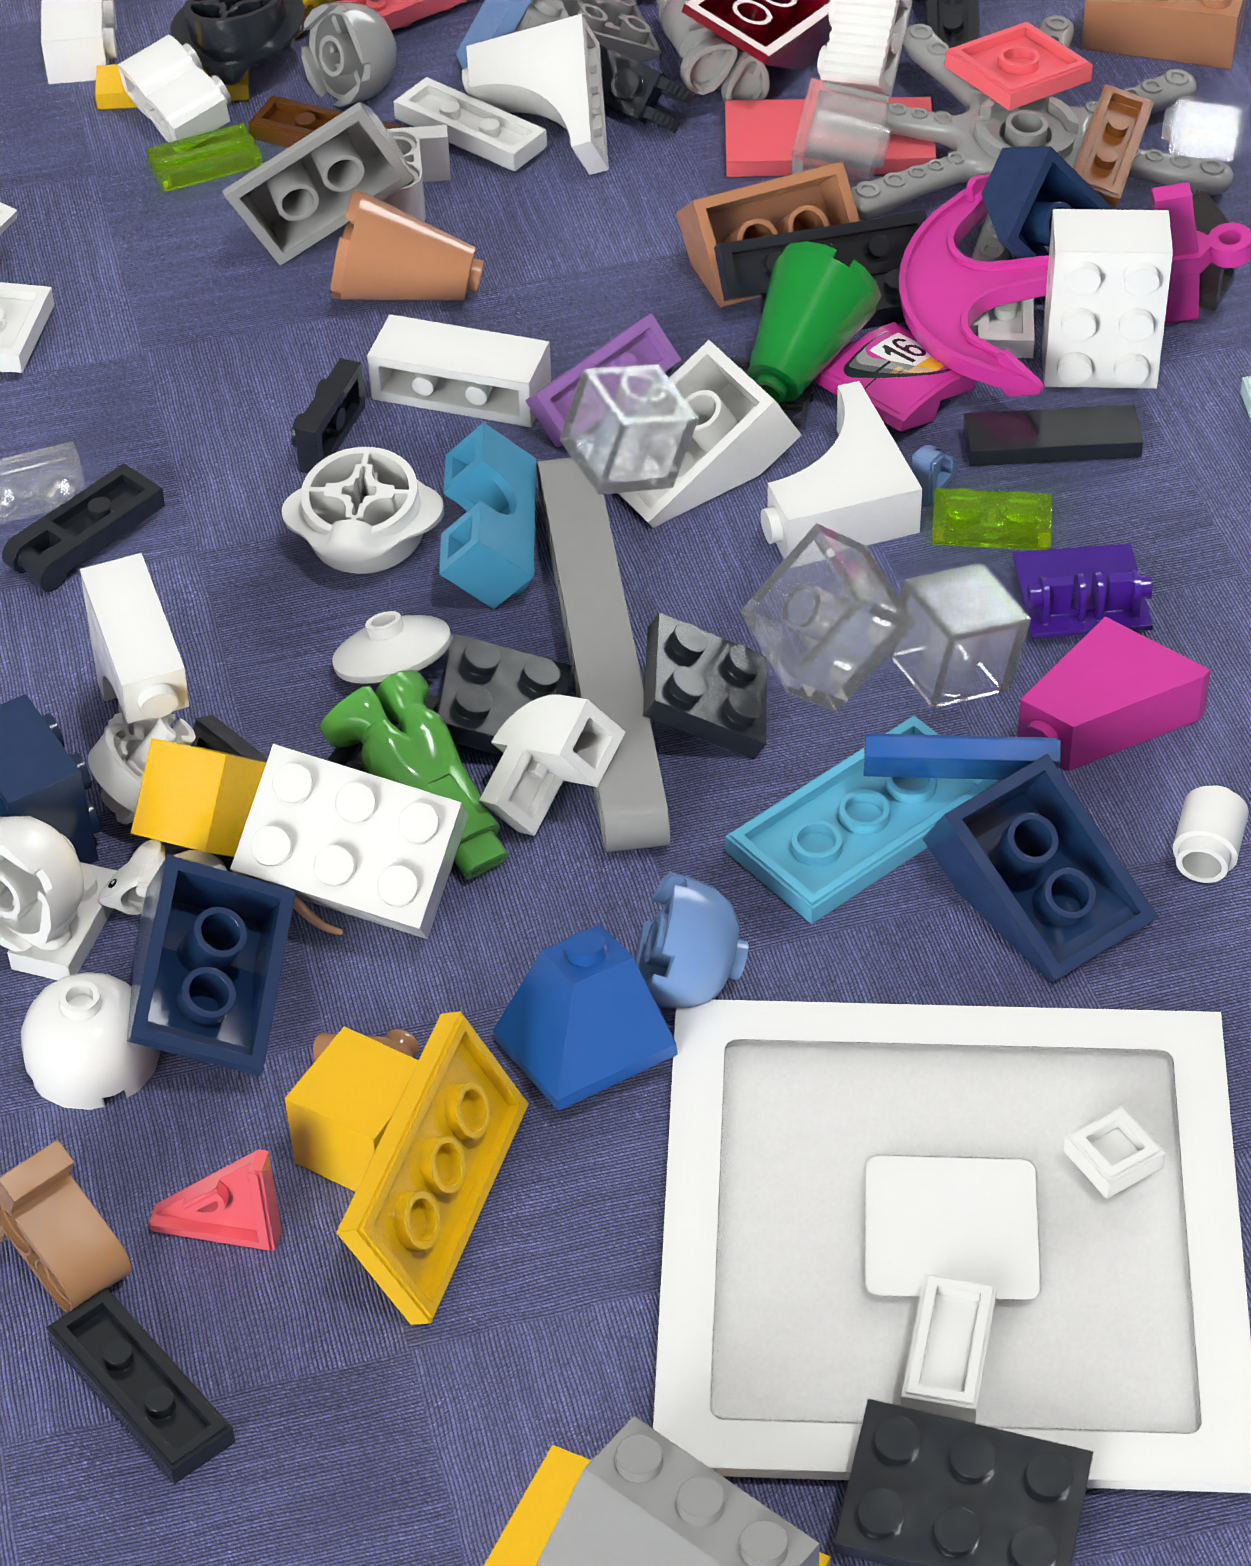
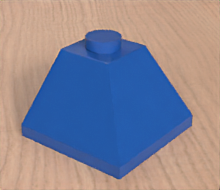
[493,924,678,1111]

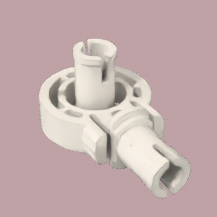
[88,701,196,825]

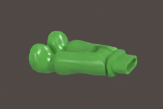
[320,670,509,879]

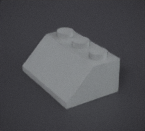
[222,102,415,266]
[537,1416,820,1566]

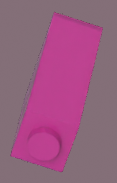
[1017,617,1211,771]

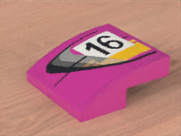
[815,322,977,432]

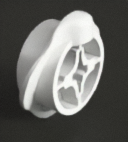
[282,447,444,574]

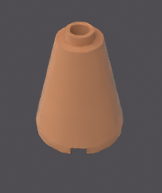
[330,190,485,301]

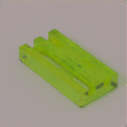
[146,123,262,192]

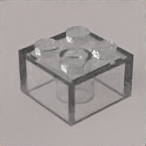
[740,523,916,712]

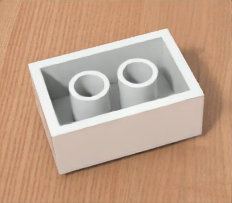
[1042,209,1173,388]
[230,744,469,939]

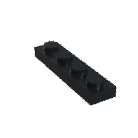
[714,211,927,301]

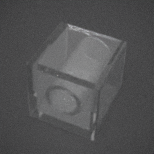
[792,78,892,188]
[559,364,698,495]
[886,563,1031,708]

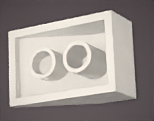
[590,340,801,528]

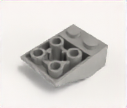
[514,0,662,62]

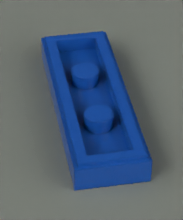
[863,733,1060,780]

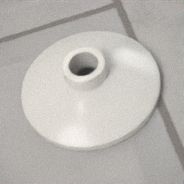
[332,611,452,684]

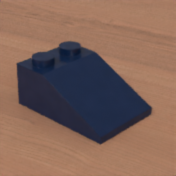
[922,754,1159,984]
[127,855,296,1076]

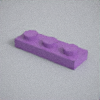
[525,313,681,448]

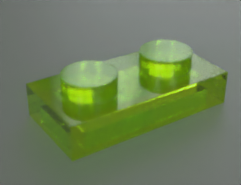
[932,488,1052,550]

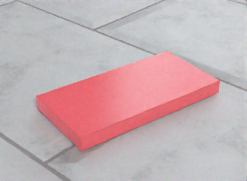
[725,97,936,177]

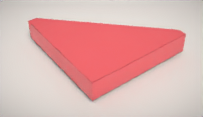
[148,1149,282,1251]

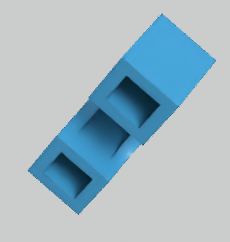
[439,422,537,609]

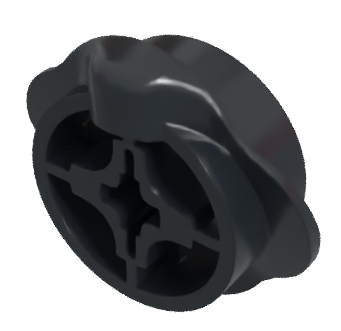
[170,0,306,86]

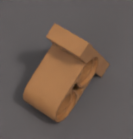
[0,1139,132,1313]

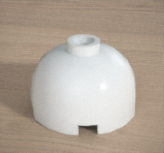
[0,816,84,952]
[21,972,160,1110]

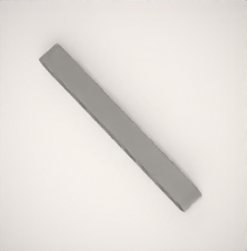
[537,455,670,853]

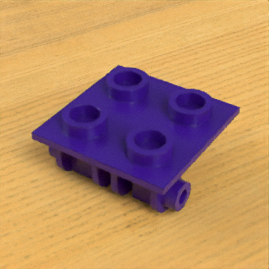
[1013,544,1153,639]

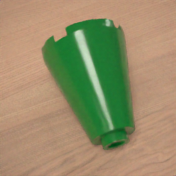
[748,241,881,403]

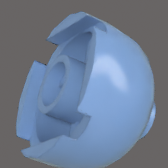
[635,872,748,1011]

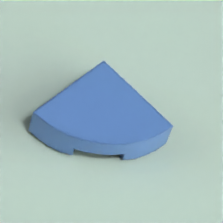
[911,445,957,507]

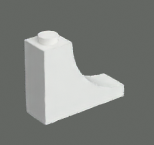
[462,14,609,175]
[760,381,922,564]
[80,553,189,724]

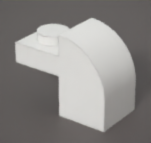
[479,695,626,836]

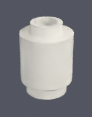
[1173,785,1249,883]

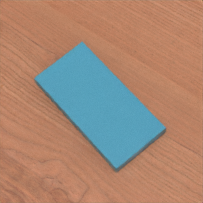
[725,716,999,924]

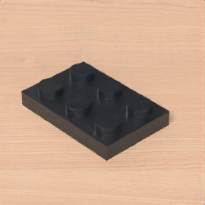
[834,1398,1094,1566]

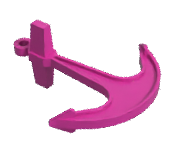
[899,174,1251,397]

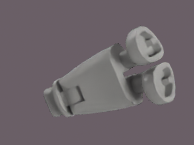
[657,0,770,102]

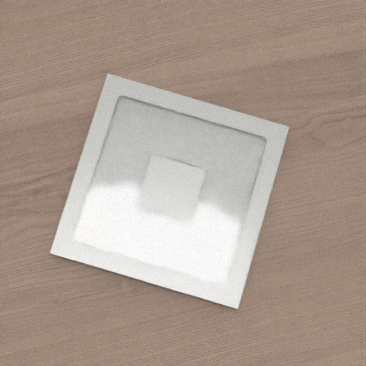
[653,999,1251,1493]

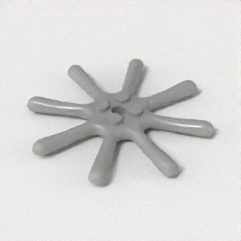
[819,15,1233,261]

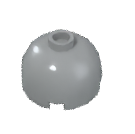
[301,1,397,107]

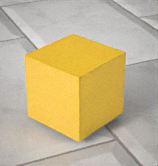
[131,738,267,857]
[285,1026,418,1192]

